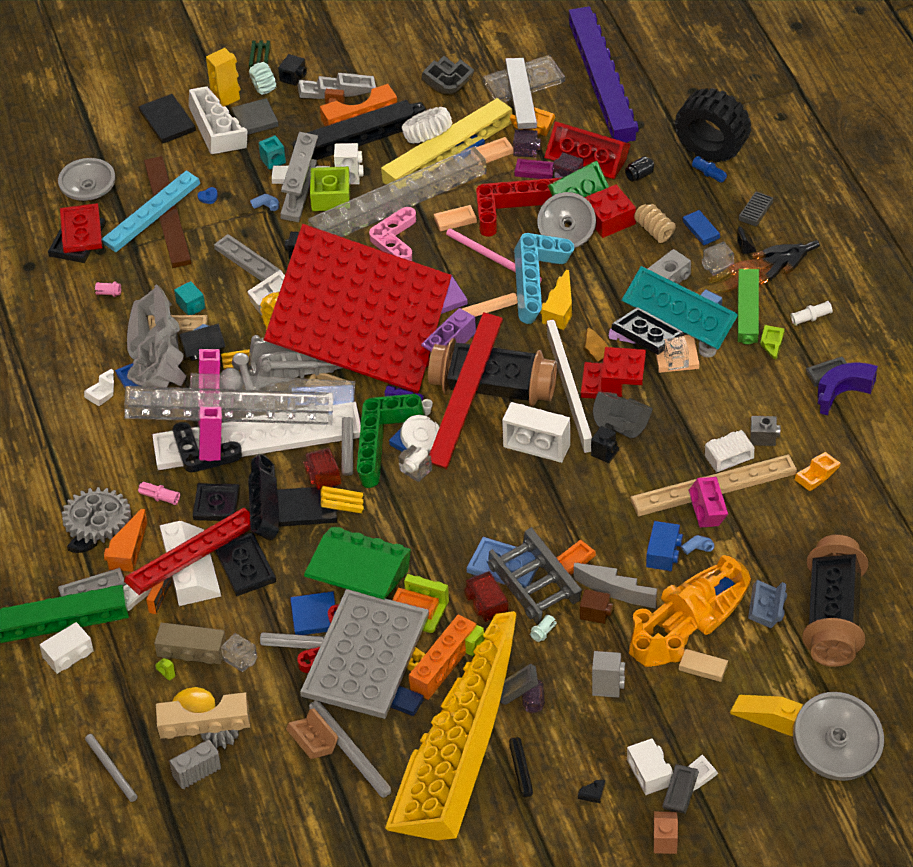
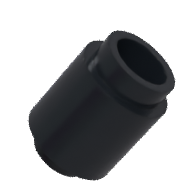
[625,156,654,182]

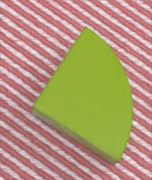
[155,658,175,681]

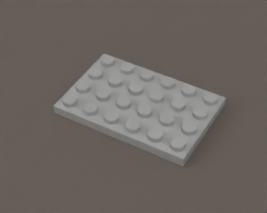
[300,589,429,719]

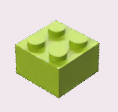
[310,166,350,211]

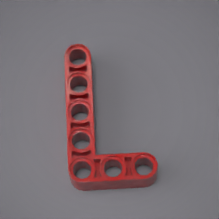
[476,178,561,237]

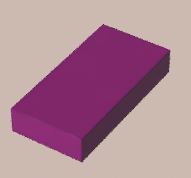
[514,159,555,179]

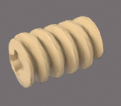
[634,204,676,243]

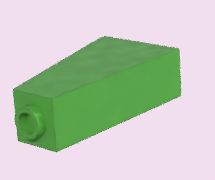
[737,269,759,344]

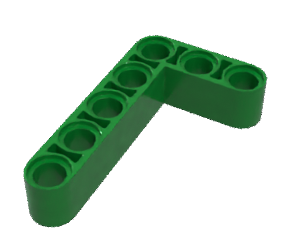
[357,394,425,488]

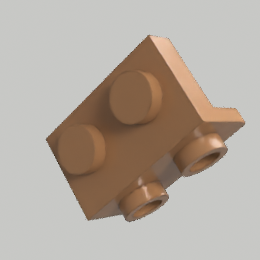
[286,708,338,759]

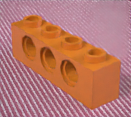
[409,614,477,700]

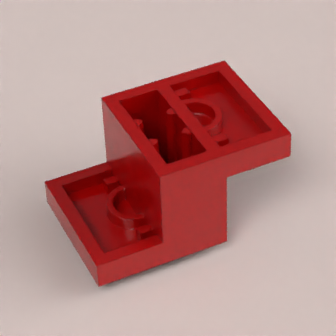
[581,347,646,399]

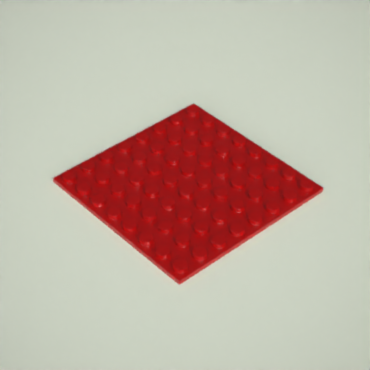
[263,224,452,393]

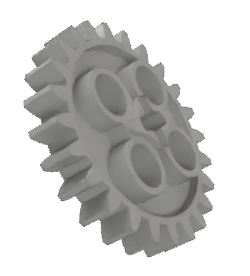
[62,487,131,544]

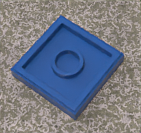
[290,592,336,635]

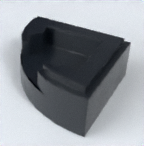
[67,535,97,553]
[578,780,605,804]

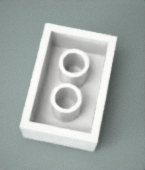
[502,402,570,463]

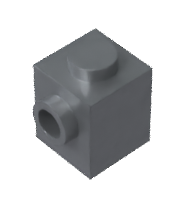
[750,416,780,446]

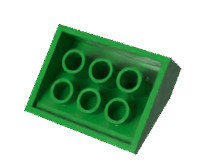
[304,527,411,600]

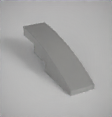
[297,73,376,99]
[574,563,657,609]

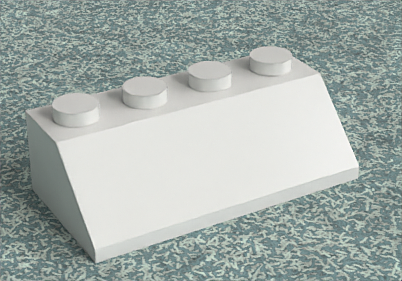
[160,521,221,606]

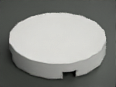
[400,415,439,454]

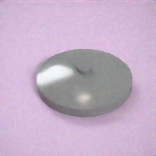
[793,692,884,781]

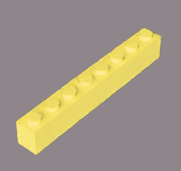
[381,98,512,193]

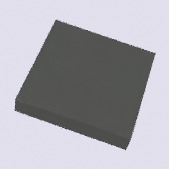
[232,98,278,135]

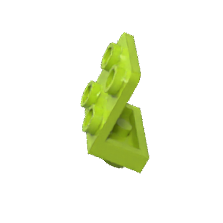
[404,574,449,633]

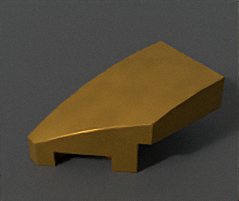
[583,327,609,363]

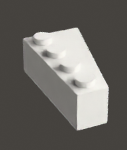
[189,87,247,154]

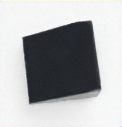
[737,227,756,254]

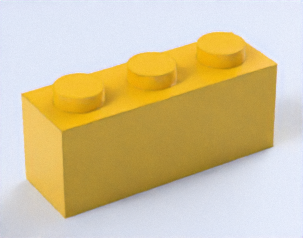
[206,48,240,107]

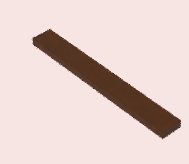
[144,156,191,268]

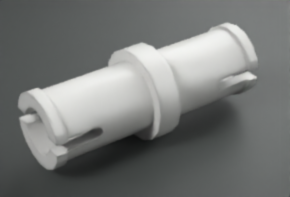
[790,301,833,326]

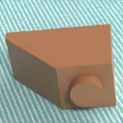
[654,811,678,854]

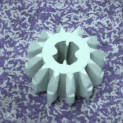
[249,62,276,95]

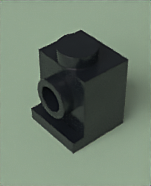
[591,426,619,463]

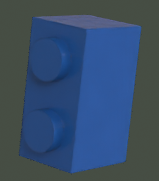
[646,521,683,571]

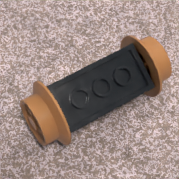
[428,338,557,407]
[802,535,868,667]

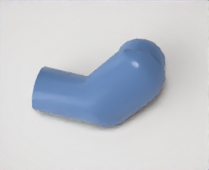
[250,194,279,211]
[681,535,714,555]

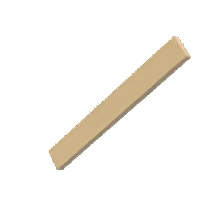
[631,454,797,516]

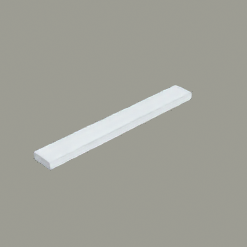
[547,320,592,453]

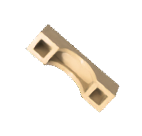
[156,692,250,739]

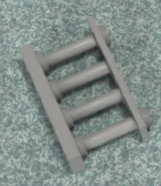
[280,132,318,222]

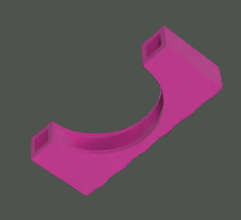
[198,349,222,461]

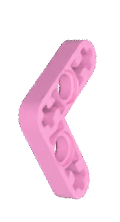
[369,207,416,261]

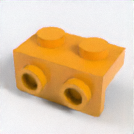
[510,107,555,136]

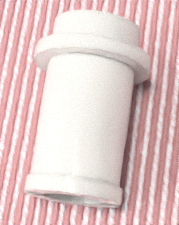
[403,446,428,473]

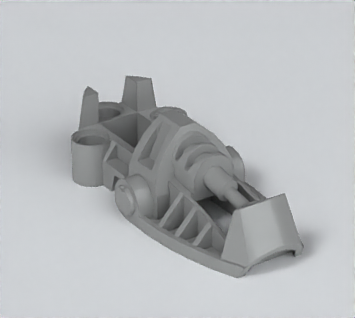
[127,284,186,397]

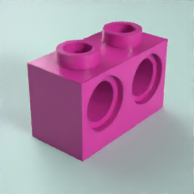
[688,477,728,528]

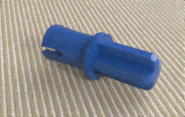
[692,156,727,182]

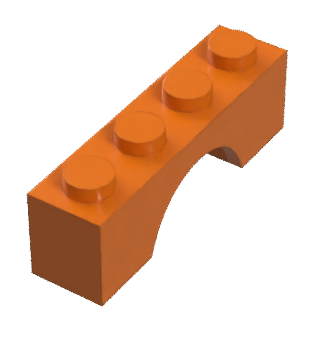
[320,84,397,126]

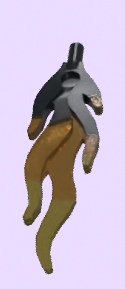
[695,240,820,295]

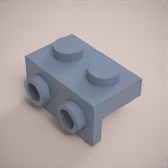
[748,580,787,628]

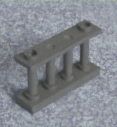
[487,527,582,625]

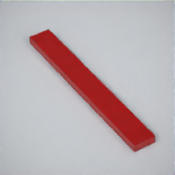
[427,312,503,469]
[124,508,250,595]

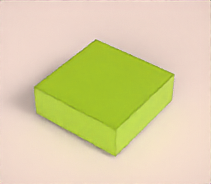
[465,625,484,656]

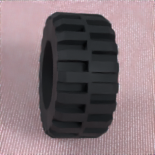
[675,88,751,162]

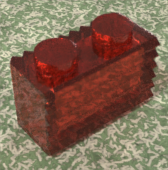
[303,447,342,490]
[464,571,508,622]

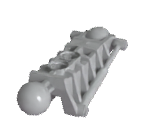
[219,335,342,393]

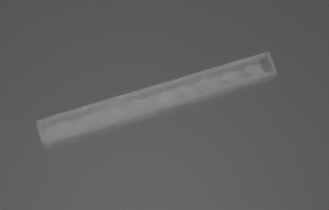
[308,146,487,237]
[125,386,333,425]

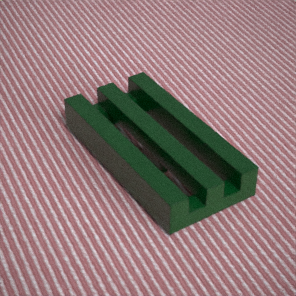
[249,40,271,70]

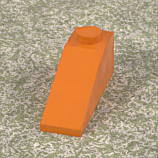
[104,509,148,572]

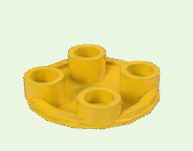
[172,687,215,713]

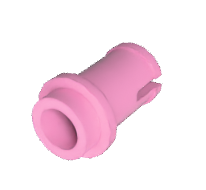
[95,281,121,297]

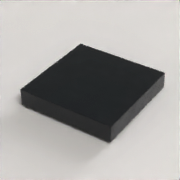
[193,483,240,521]

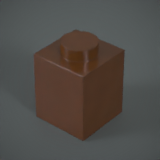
[580,589,614,624]

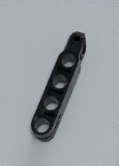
[248,454,279,541]

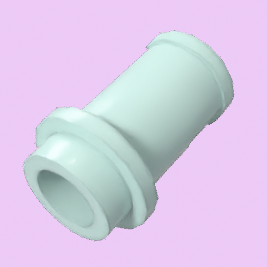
[530,615,557,642]

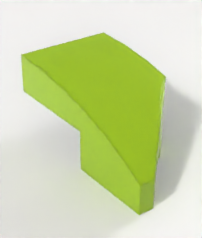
[760,325,785,359]

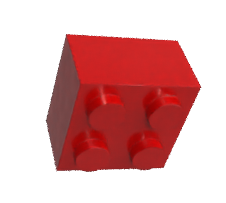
[584,184,636,238]

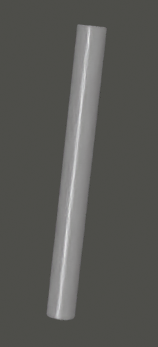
[85,734,138,802]

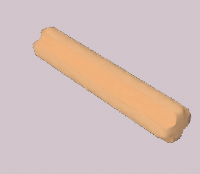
[462,293,518,317]

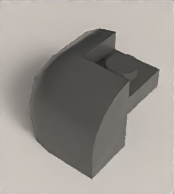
[421,56,474,95]
[593,391,653,438]

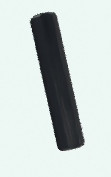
[509,737,533,798]

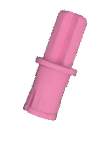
[138,482,180,505]

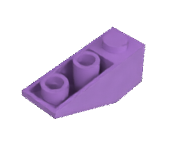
[421,308,476,352]

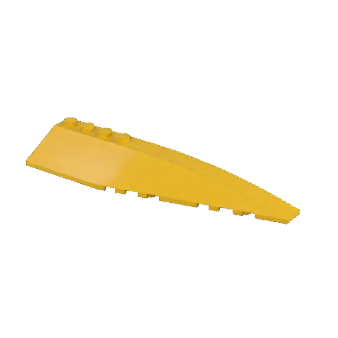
[385,611,516,840]

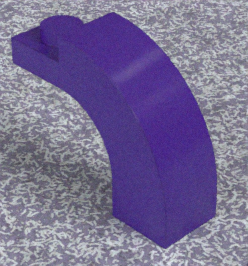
[818,363,878,415]

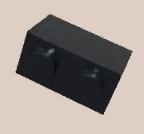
[179,323,226,361]

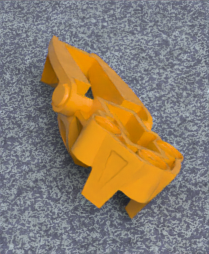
[629,555,751,667]

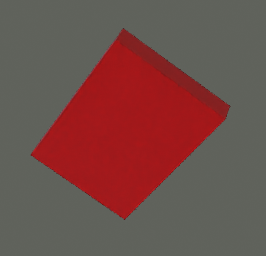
[60,203,102,253]

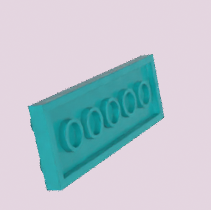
[622,266,738,350]

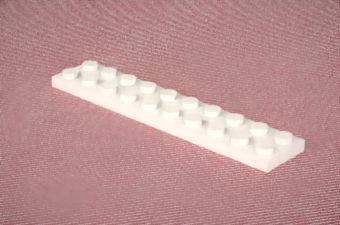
[152,402,361,470]

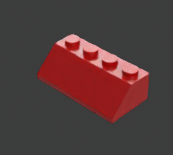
[544,121,631,179]

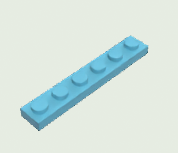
[102,171,200,252]

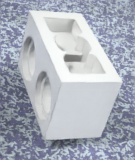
[334,143,363,184]
[247,270,285,315]

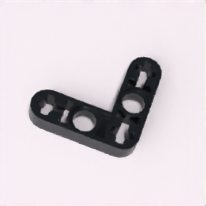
[173,422,242,473]

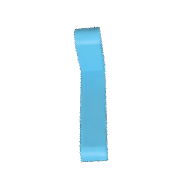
[514,233,574,324]

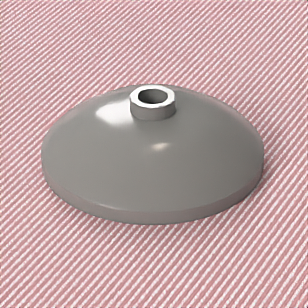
[58,158,116,201]
[538,192,596,248]

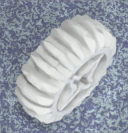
[402,107,452,144]

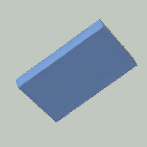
[467,537,539,588]

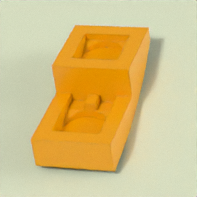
[794,452,841,491]

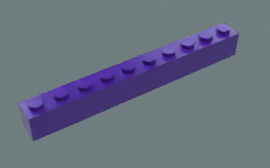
[569,6,639,142]

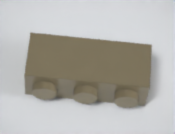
[154,623,227,664]

